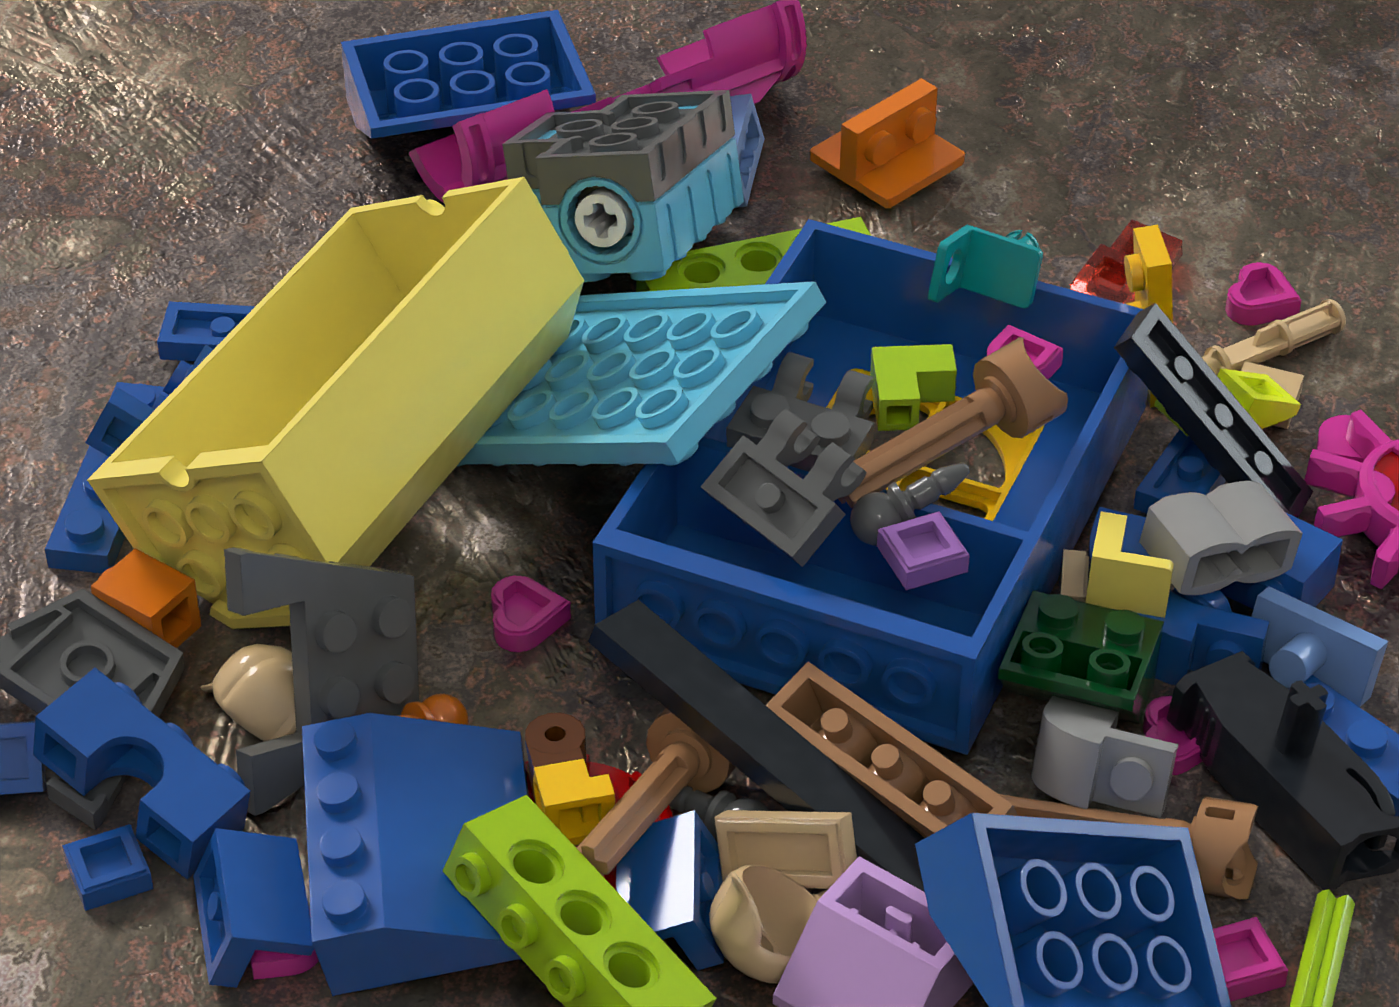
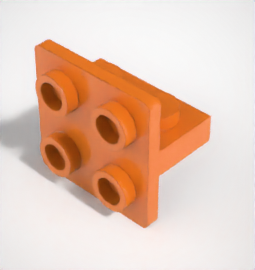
[810,78,965,208]

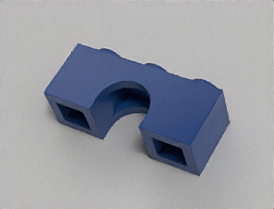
[33,667,251,880]

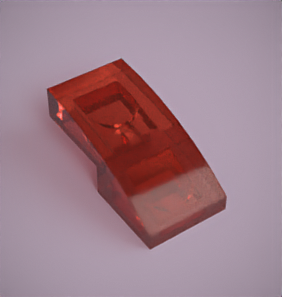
[1070,219,1183,304]

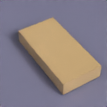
[714,810,857,889]

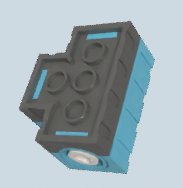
[502,90,744,282]

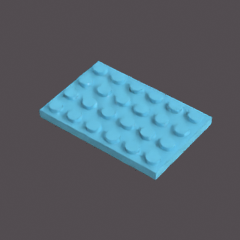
[457,282,826,466]

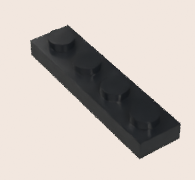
[1114,303,1314,518]

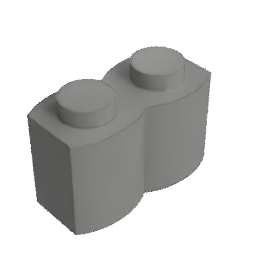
[1139,481,1303,595]

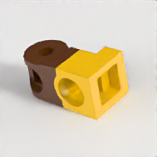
[525,712,615,845]

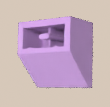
[773,856,973,1007]

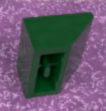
[998,591,1164,724]

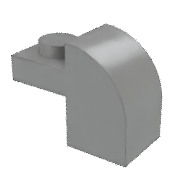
[1031,696,1178,818]

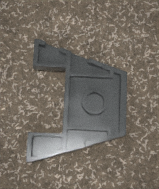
[224,547,419,815]
[0,588,185,830]

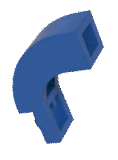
[1088,507,1269,685]

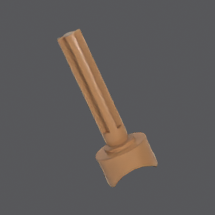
[838,337,1068,508]
[577,708,736,876]
[999,794,1258,899]

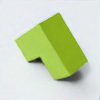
[870,344,957,431]

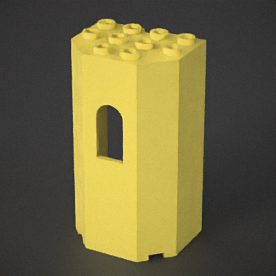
[87,177,584,629]

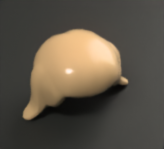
[200,644,296,742]
[709,865,828,983]

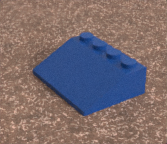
[341,10,596,139]
[302,713,529,996]
[915,813,1231,1007]

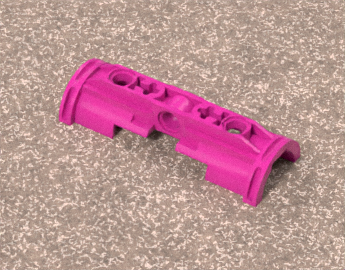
[409,0,807,203]

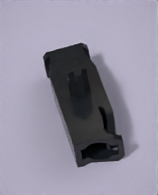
[1166,651,1399,891]

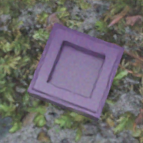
[877,511,969,590]

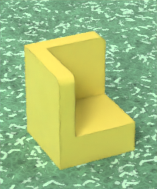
[1085,511,1174,618]

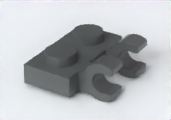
[726,352,874,472]
[701,408,867,567]

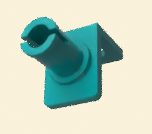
[928,224,1043,309]

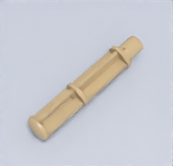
[1202,299,1346,375]

